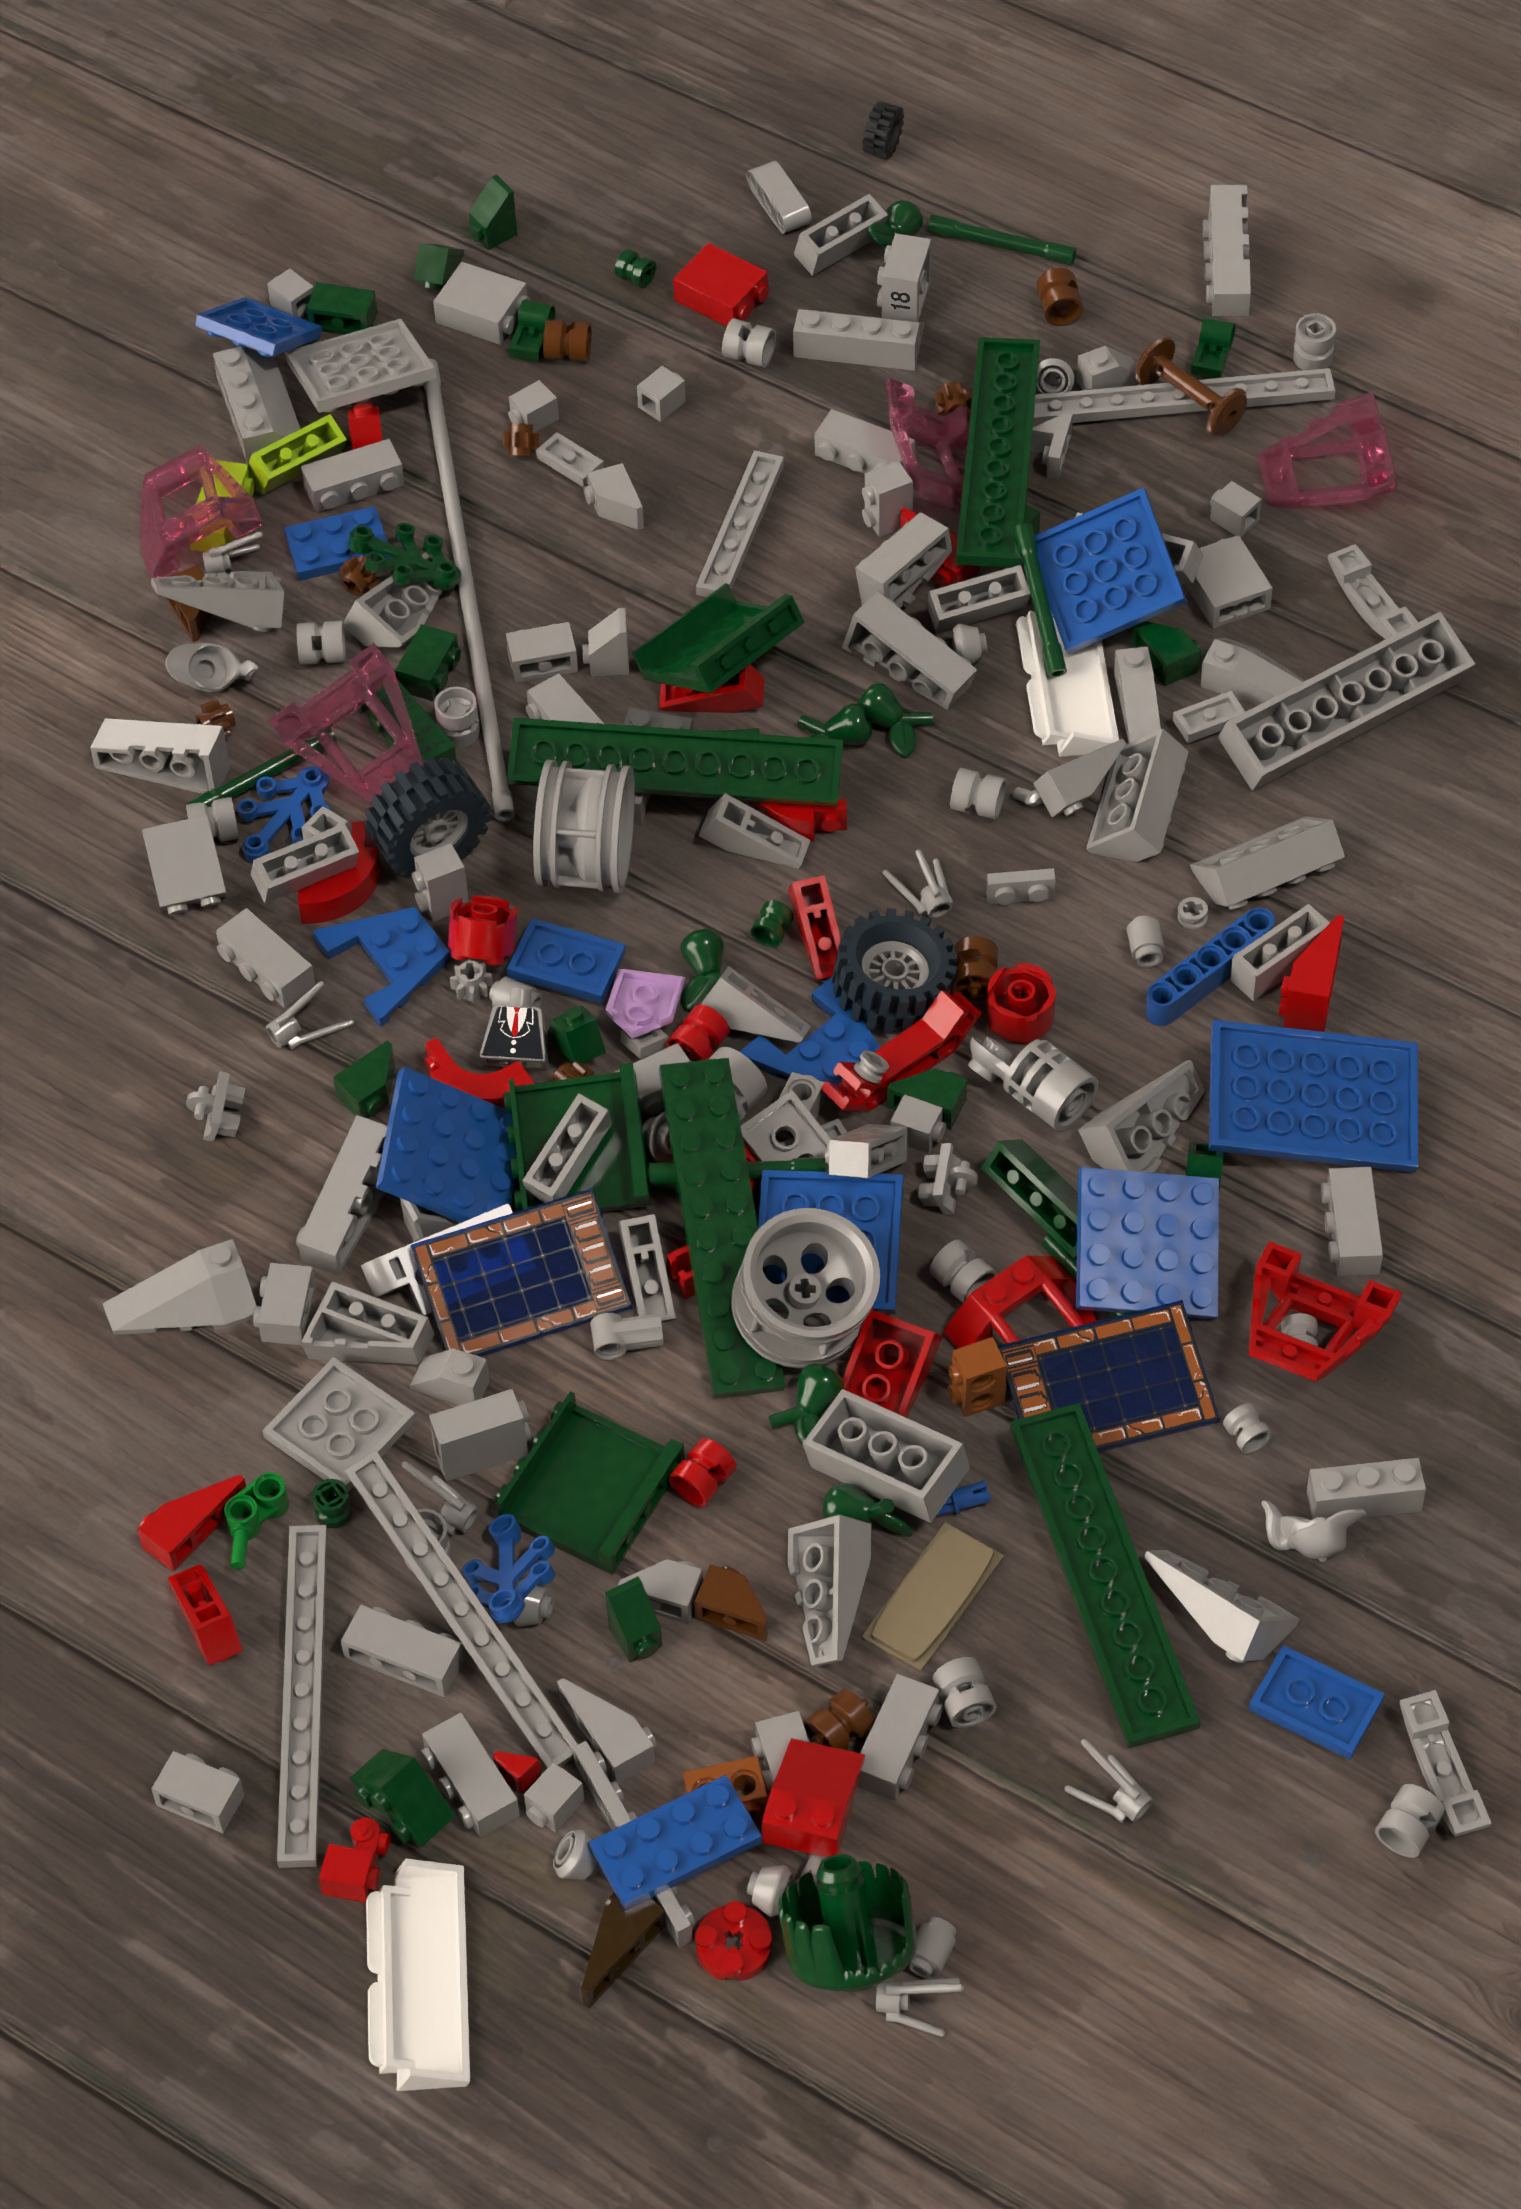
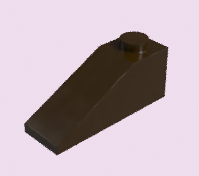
[581,1892,666,2009]

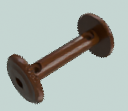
[1135,337,1247,437]

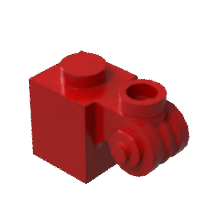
[347,398,383,450]
[319,1817,391,1903]

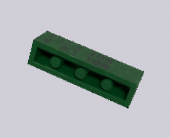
[351,664,457,772]
[981,1139,1078,1258]

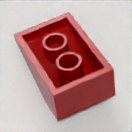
[1278,915,1344,1032]
[842,1309,943,1418]
[762,1738,865,1857]

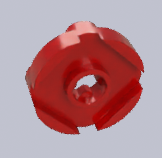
[695,1901,773,1981]

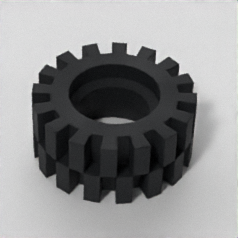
[862,101,905,160]

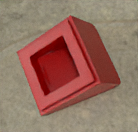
[493,1751,541,1795]

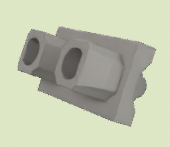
[186,1071,246,1142]
[918,1143,978,1215]

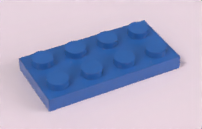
[589,1775,762,1910]

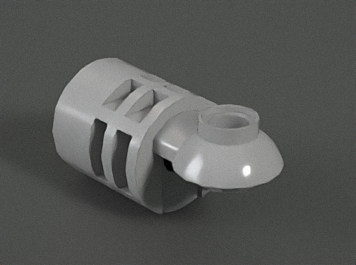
[968,1036,1099,1132]
[643,1047,767,1163]

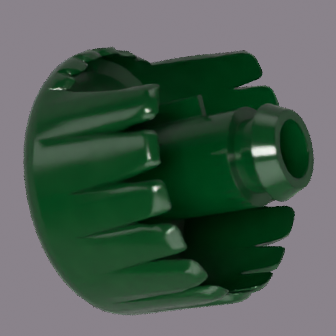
[778,1854,917,1992]

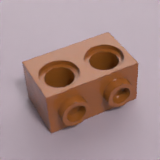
[948,1337,1007,1417]
[683,1756,768,1820]

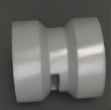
[1281,1313,1318,1346]
[1223,1403,1273,1454]

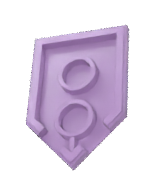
[606,969,685,1038]

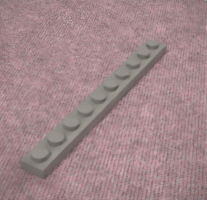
[1033,368,1335,426]
[345,1450,578,1768]
[277,1525,328,1868]

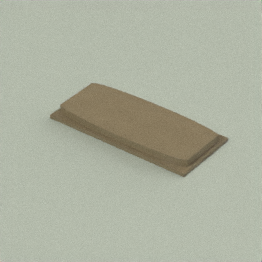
[861,1522,1004,1672]

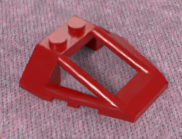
[1249,1241,1403,1382]
[943,1255,1117,1408]

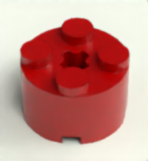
[448,895,518,965]
[987,963,1056,1045]

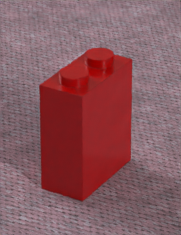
[673,243,770,326]

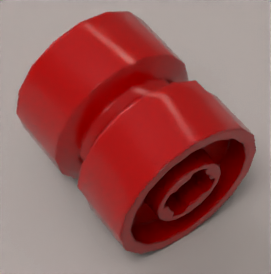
[667,1004,730,1062]
[669,1438,737,1507]

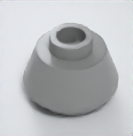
[1036,358,1074,394]
[952,624,987,664]
[513,1578,554,1627]
[553,1829,600,1880]
[747,1865,793,1917]

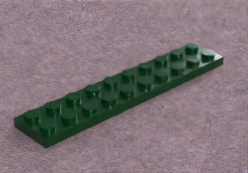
[956,337,1040,567]
[507,718,843,807]
[658,1058,785,1399]
[1010,1403,1201,1748]

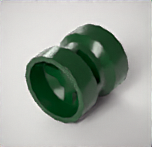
[614,249,657,289]
[751,900,794,947]
[312,1479,352,1528]

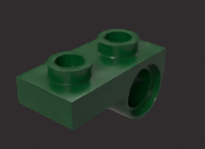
[509,299,556,362]
[1191,317,1236,378]

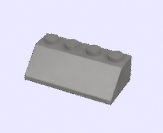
[793,309,924,371]
[213,347,301,464]
[1086,729,1189,862]
[1190,816,1345,909]

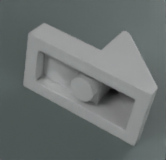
[1031,412,1073,480]

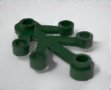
[348,523,462,590]

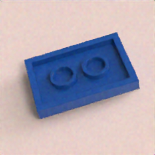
[284,506,391,581]
[507,918,626,1004]
[1248,1645,1385,1760]

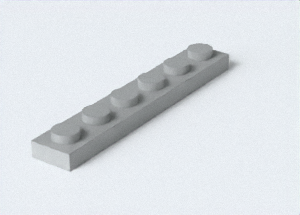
[696,450,784,597]
[573,1741,695,1948]

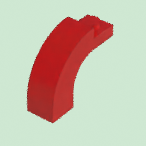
[748,799,847,842]
[298,821,381,924]
[423,1037,535,1109]

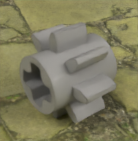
[450,959,493,1003]

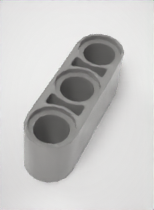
[746,161,812,234]

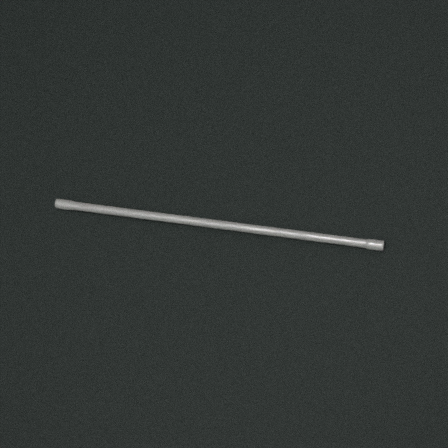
[423,359,515,822]

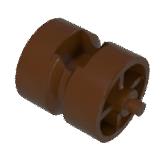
[953,936,998,1001]
[803,1688,875,1750]

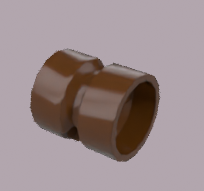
[1037,267,1084,326]
[543,319,592,362]

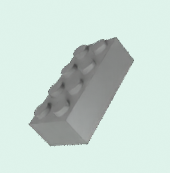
[802,1389,970,1523]

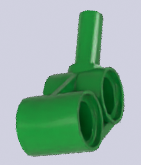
[224,1472,289,1570]

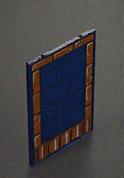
[410,1188,633,1357]
[997,1300,1220,1453]

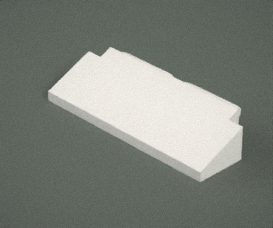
[1016,611,1119,757]
[366,1859,470,2091]

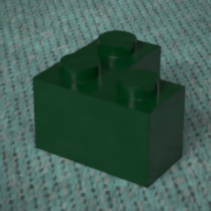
[349,1749,456,1846]

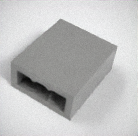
[433,261,530,345]
[1185,535,1273,628]
[142,815,226,915]
[429,1389,532,1482]

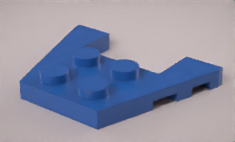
[312,907,451,1027]
[740,977,880,1099]

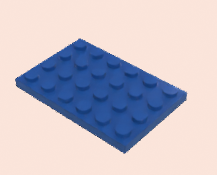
[1209,1020,1418,1173]

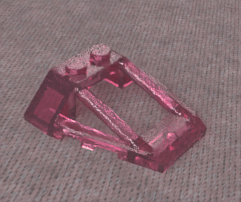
[886,378,971,513]
[1258,392,1399,508]
[141,445,264,579]
[268,643,424,804]

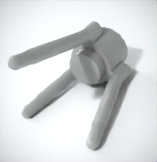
[203,532,281,583]
[882,849,954,919]
[265,981,354,1050]
[402,1461,479,1536]
[1064,1739,1153,1823]
[876,1978,964,2037]

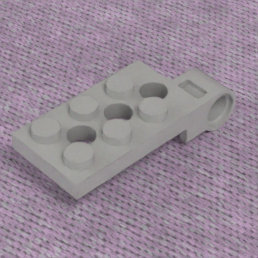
[741,1090,830,1172]
[361,1203,536,1316]

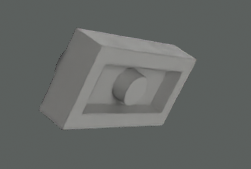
[536,432,604,488]
[1173,691,1245,743]
[986,868,1055,905]

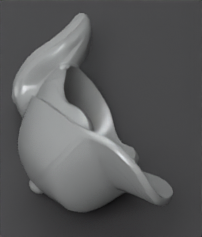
[165,643,258,692]
[1261,1500,1367,1562]

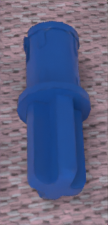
[936,1480,991,1517]

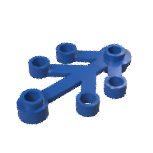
[237,767,330,864]
[462,1514,555,1623]

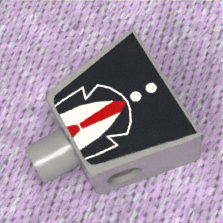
[480,988,549,1070]

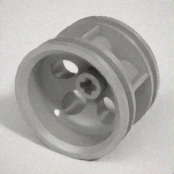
[533,759,635,893]
[731,1208,880,1368]

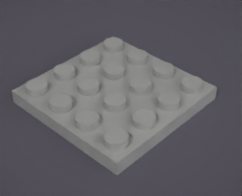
[285,319,437,413]

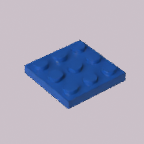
[195,297,322,357]

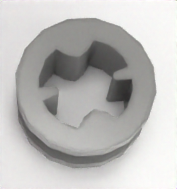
[1178,897,1208,930]
[854,1050,889,1083]

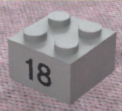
[877,233,931,322]

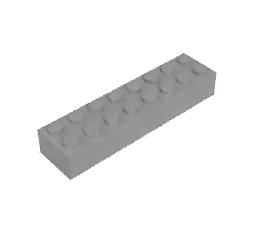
[1218,611,1476,791]

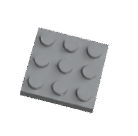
[262,1357,416,1492]

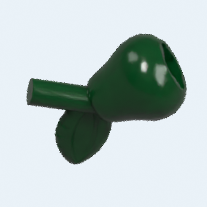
[868,200,923,246]
[857,683,933,758]
[798,703,873,746]
[680,929,724,1011]
[768,1363,844,1446]
[822,1483,913,1537]

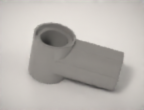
[590,1313,664,1360]

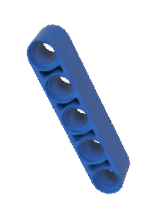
[1146,907,1275,1026]

